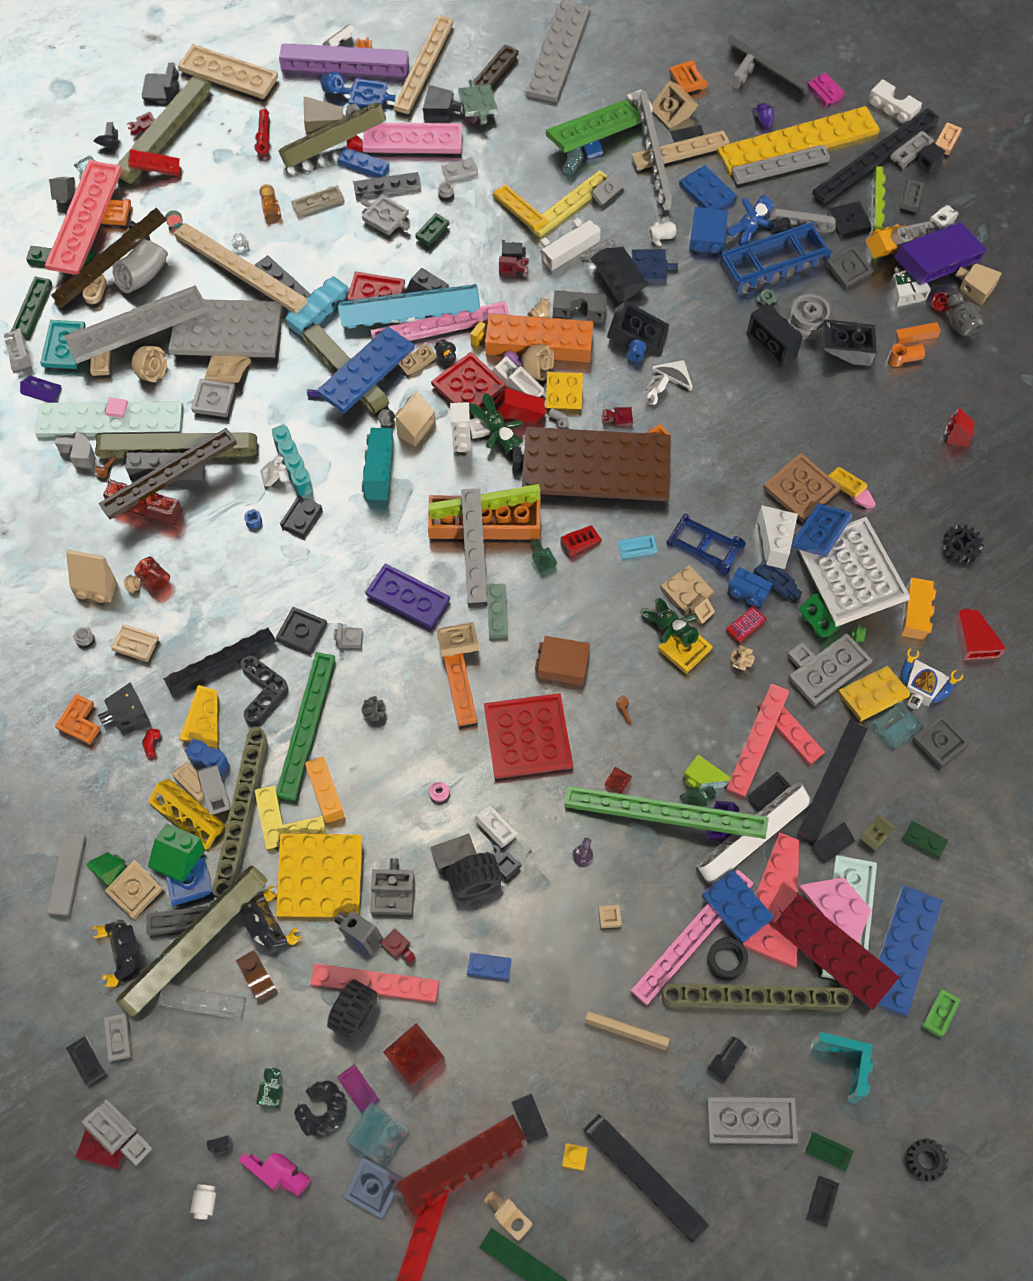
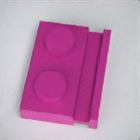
[807,72,845,107]

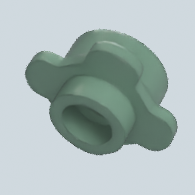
[756,290,777,305]

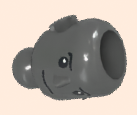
[947,293,984,336]

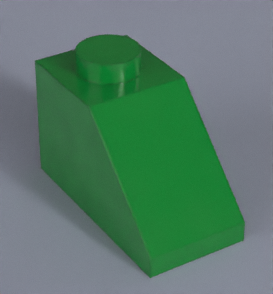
[86,852,126,887]

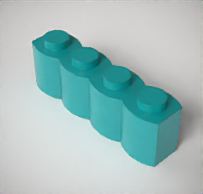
[272,424,313,497]

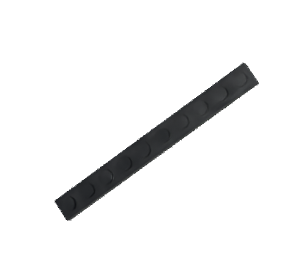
[812,108,940,204]

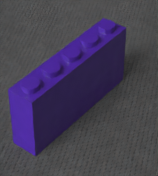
[894,222,987,285]

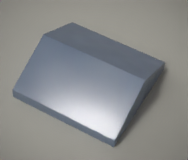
[344,1156,402,1219]

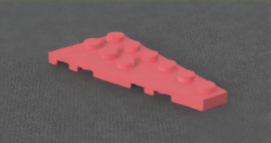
[743,833,799,969]

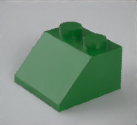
[148,823,205,883]

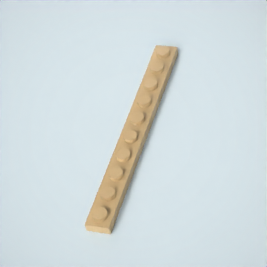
[174,222,308,314]

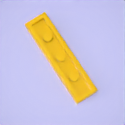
[493,184,548,232]

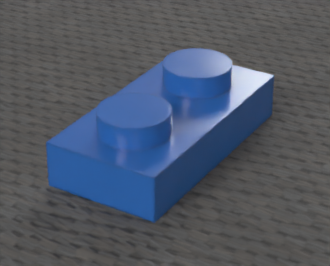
[467,952,511,981]

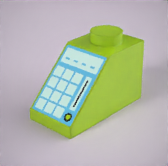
[683,755,731,790]

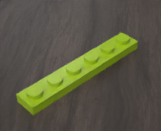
[871,166,886,257]
[428,484,540,519]

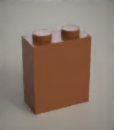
[534,635,590,686]

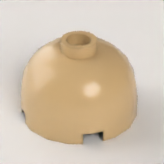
[521,344,554,381]
[132,346,167,382]

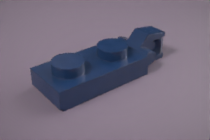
[753,560,803,602]

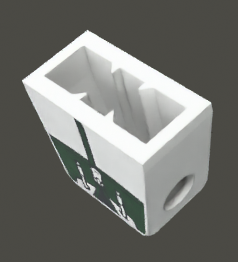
[890,265,931,307]

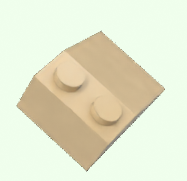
[66,549,117,603]

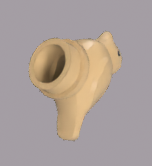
[528,297,550,318]

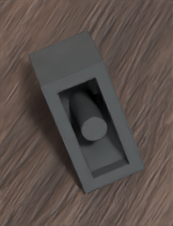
[49,177,75,203]

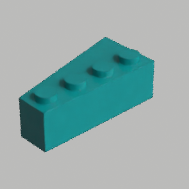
[362,427,393,500]

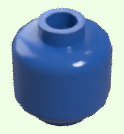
[320,72,344,94]

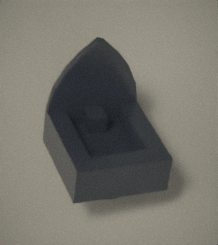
[93,122,118,148]

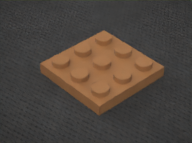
[763,453,841,523]

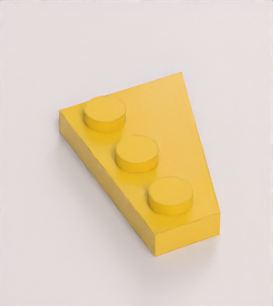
[179,685,218,749]

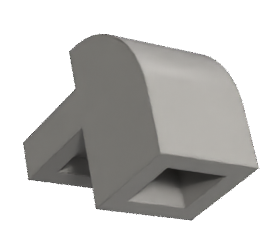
[55,433,95,468]

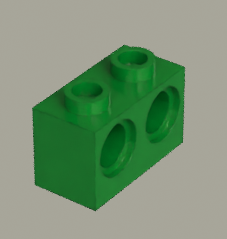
[798,593,841,638]

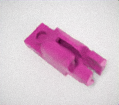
[239,1152,311,1196]

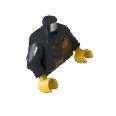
[240,885,302,948]
[92,919,138,987]

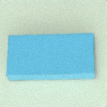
[617,534,658,560]

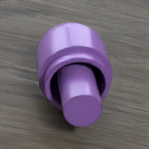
[503,351,523,368]

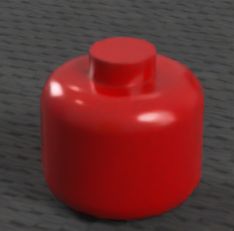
[347,136,363,152]

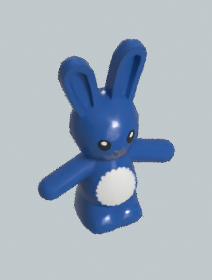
[727,195,775,246]

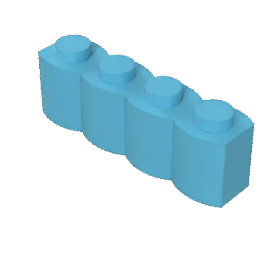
[286,276,349,337]

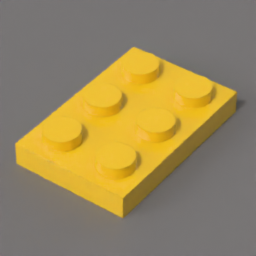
[838,666,910,722]

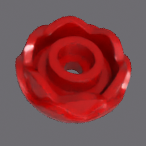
[931,292,951,312]

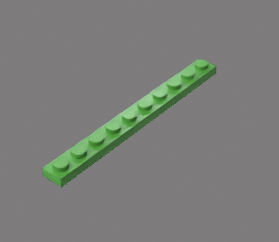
[564,786,769,839]

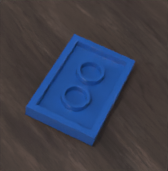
[679,165,737,210]
[792,503,852,558]
[701,870,775,944]

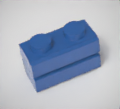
[727,567,773,607]

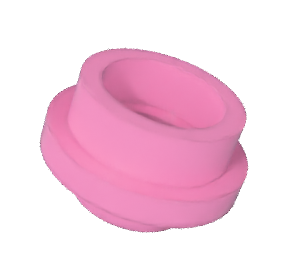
[429,782,449,801]

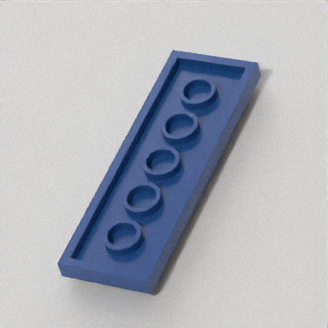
[317,326,414,413]
[877,885,943,1017]

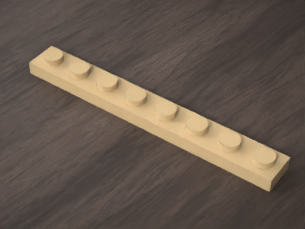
[394,15,453,114]

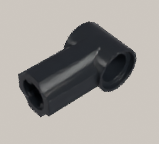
[707,1036,747,1082]

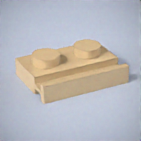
[111,624,159,662]

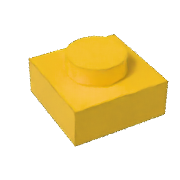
[470,322,486,347]
[562,1143,588,1171]

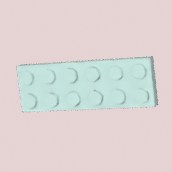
[821,855,877,980]

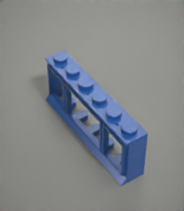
[720,222,832,294]

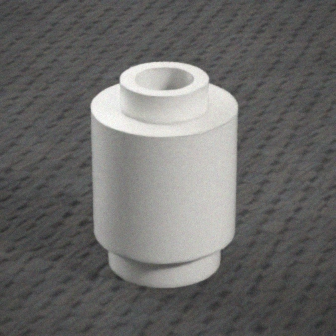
[190,1185,216,1220]

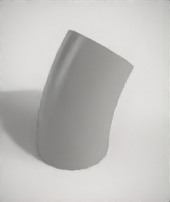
[113,239,168,293]

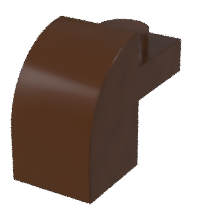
[236,950,277,1002]

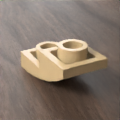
[398,342,437,375]

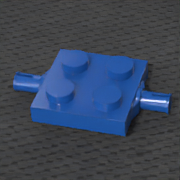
[341,78,396,109]

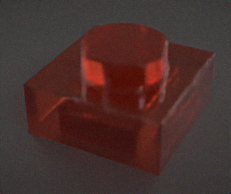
[604,767,632,794]

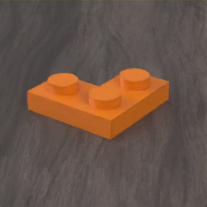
[55,694,101,745]

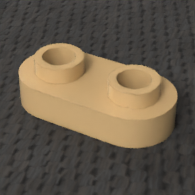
[83,274,107,304]

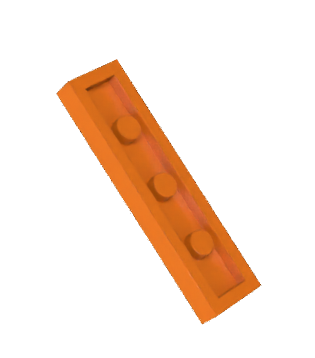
[443,653,478,727]

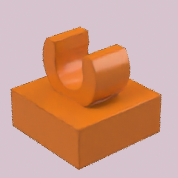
[355,37,372,48]

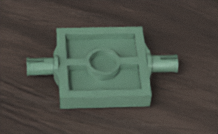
[458,78,497,125]

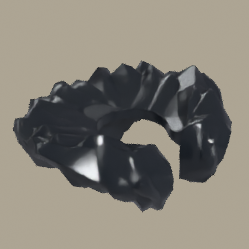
[294,1080,347,1137]

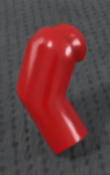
[142,728,161,758]

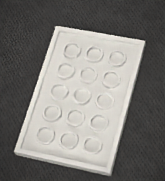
[798,517,910,627]

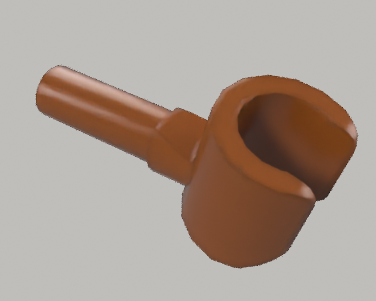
[95,456,115,478]
[616,695,631,724]

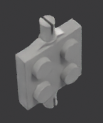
[361,194,410,236]

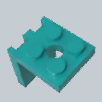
[812,1032,874,1104]

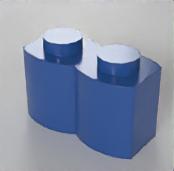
[185,739,229,777]

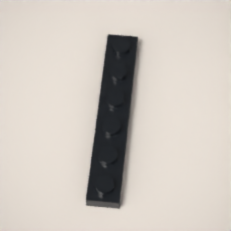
[163,627,276,694]

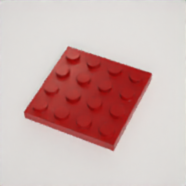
[484,693,573,779]

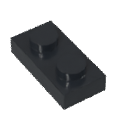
[66,1036,107,1086]

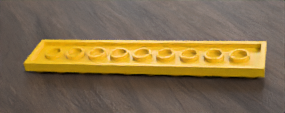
[717,106,880,176]

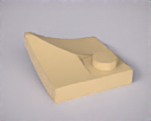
[204,356,251,383]

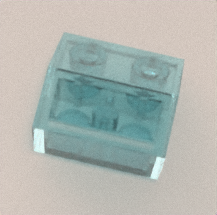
[346,1102,409,1168]

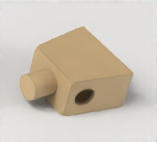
[956,264,1002,305]

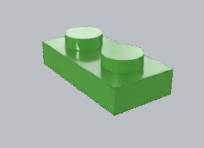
[922,989,961,1038]

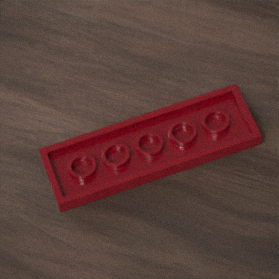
[772,894,900,1010]

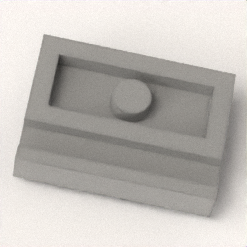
[81,1100,136,1155]

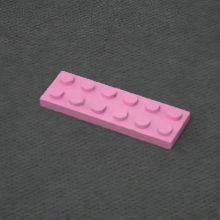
[363,123,462,154]

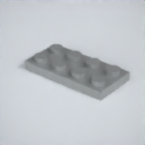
[788,633,873,707]
[707,1097,798,1144]

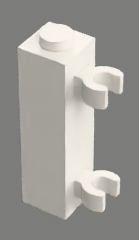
[540,218,601,271]

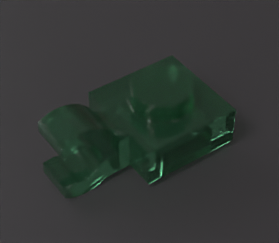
[530,538,557,573]
[679,786,717,807]
[256,1067,283,1109]

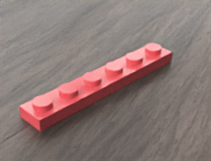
[727,684,790,798]
[310,963,439,1003]

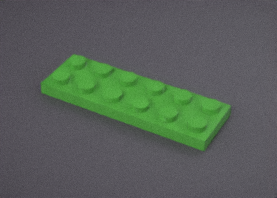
[545,100,641,153]

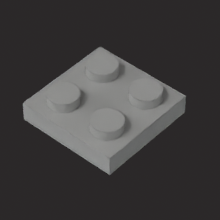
[191,379,235,417]

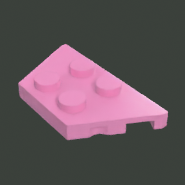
[799,877,872,942]

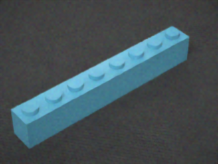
[338,284,480,328]

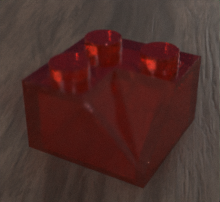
[383,1023,445,1089]

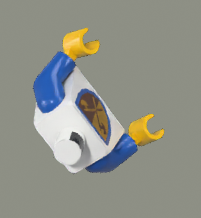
[900,648,963,709]

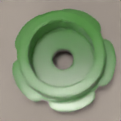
[852,625,866,643]

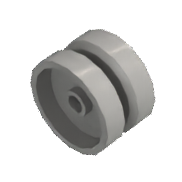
[788,294,830,340]

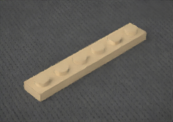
[631,130,730,170]

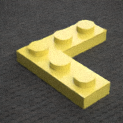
[255,785,326,850]

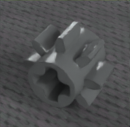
[362,696,386,722]

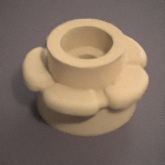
[124,575,140,593]

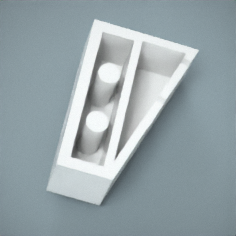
[757,505,798,569]

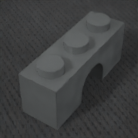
[552,290,606,322]

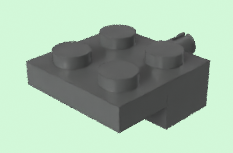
[370,858,414,915]

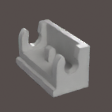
[4,328,31,371]

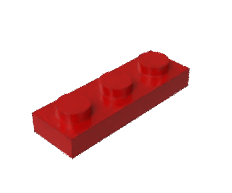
[128,149,180,176]

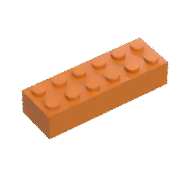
[485,313,593,363]
[428,495,540,540]

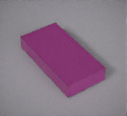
[337,1064,380,1113]

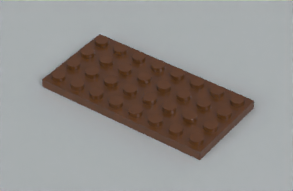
[522,427,671,501]

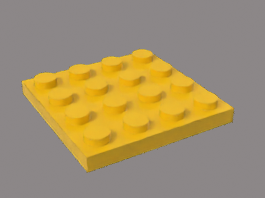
[276,833,363,918]

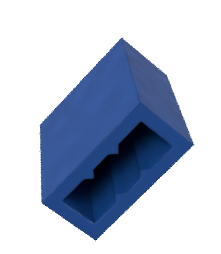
[689,207,728,254]

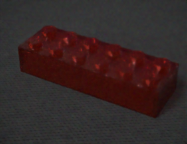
[393,1115,526,1216]

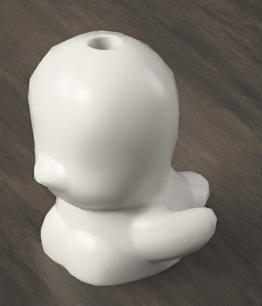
[649,221,676,246]

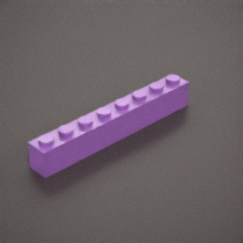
[279,43,409,77]

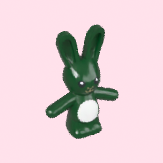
[469,393,523,454]
[640,598,699,648]

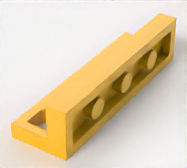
[148,778,226,850]

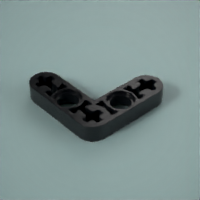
[241,655,288,725]

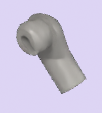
[548,408,569,429]

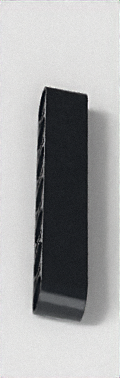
[797,718,868,843]
[582,1113,709,1243]

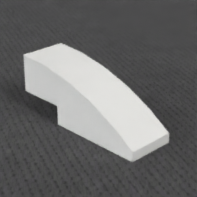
[492,356,546,397]

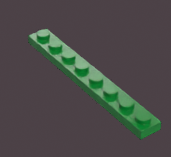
[276,652,335,801]

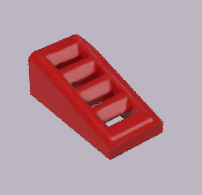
[560,525,602,557]

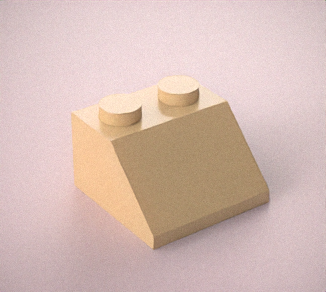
[651,81,698,128]

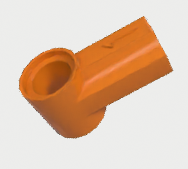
[887,344,925,367]

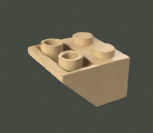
[395,392,435,446]

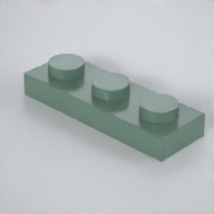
[487,583,508,639]

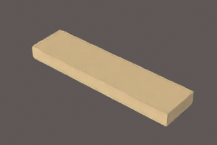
[585,1011,670,1050]

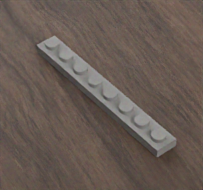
[637,91,672,210]

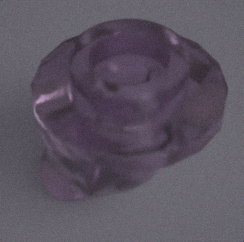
[573,838,593,865]

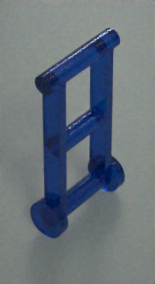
[666,514,746,574]

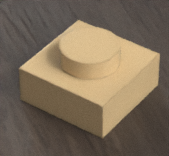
[689,596,715,624]
[598,905,622,929]

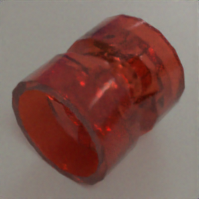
[134,557,170,592]

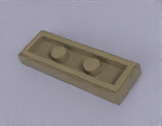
[291,185,344,217]

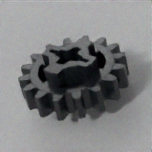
[942,524,984,564]

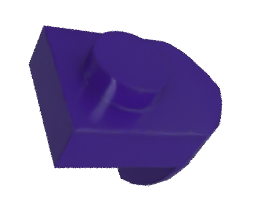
[752,103,774,128]

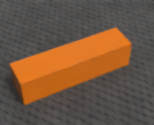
[894,322,941,344]

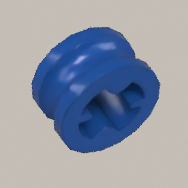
[244,509,262,528]

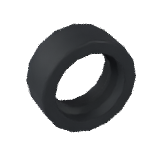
[707,937,748,980]

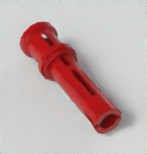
[254,109,270,154]

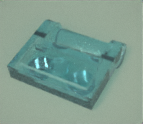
[870,701,924,751]

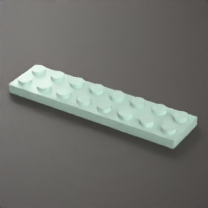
[35,401,183,437]

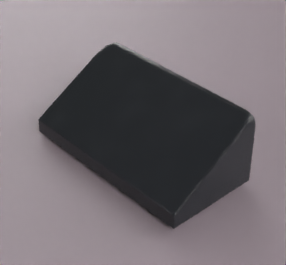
[811,822,855,864]

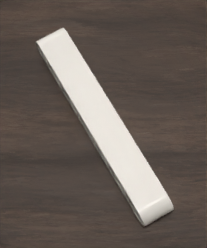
[697,783,812,884]

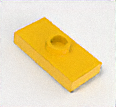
[828,466,867,498]

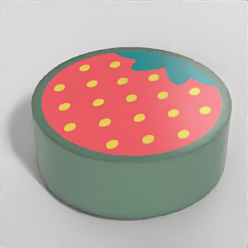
[165,210,183,227]

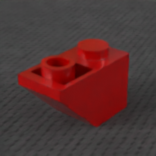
[945,408,975,447]

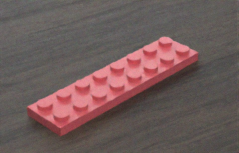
[45,160,122,275]

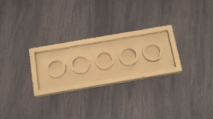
[178,44,278,99]

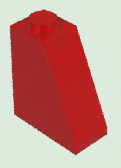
[494,388,546,423]
[954,608,1006,660]

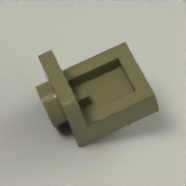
[860,815,895,851]

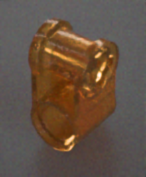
[259,184,281,218]

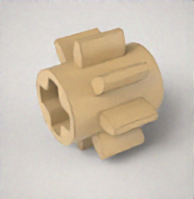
[730,645,755,671]

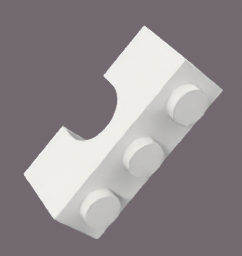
[868,79,922,124]
[450,402,471,452]

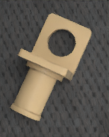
[484,1191,533,1241]

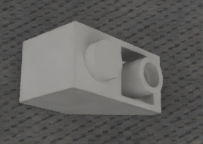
[198,764,230,815]

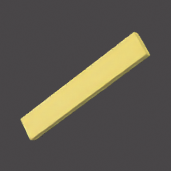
[528,170,608,237]

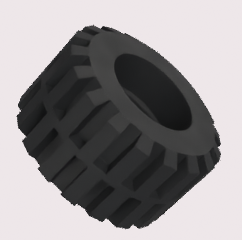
[446,853,503,898]
[327,979,378,1040]

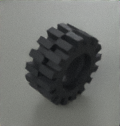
[905,1138,949,1182]

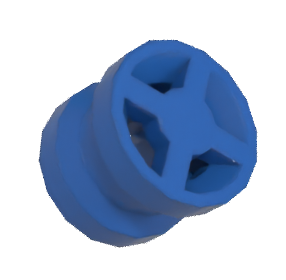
[626,340,646,362]

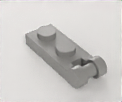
[890,131,934,169]

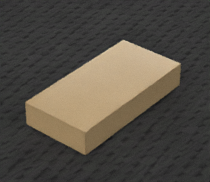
[172,761,205,802]

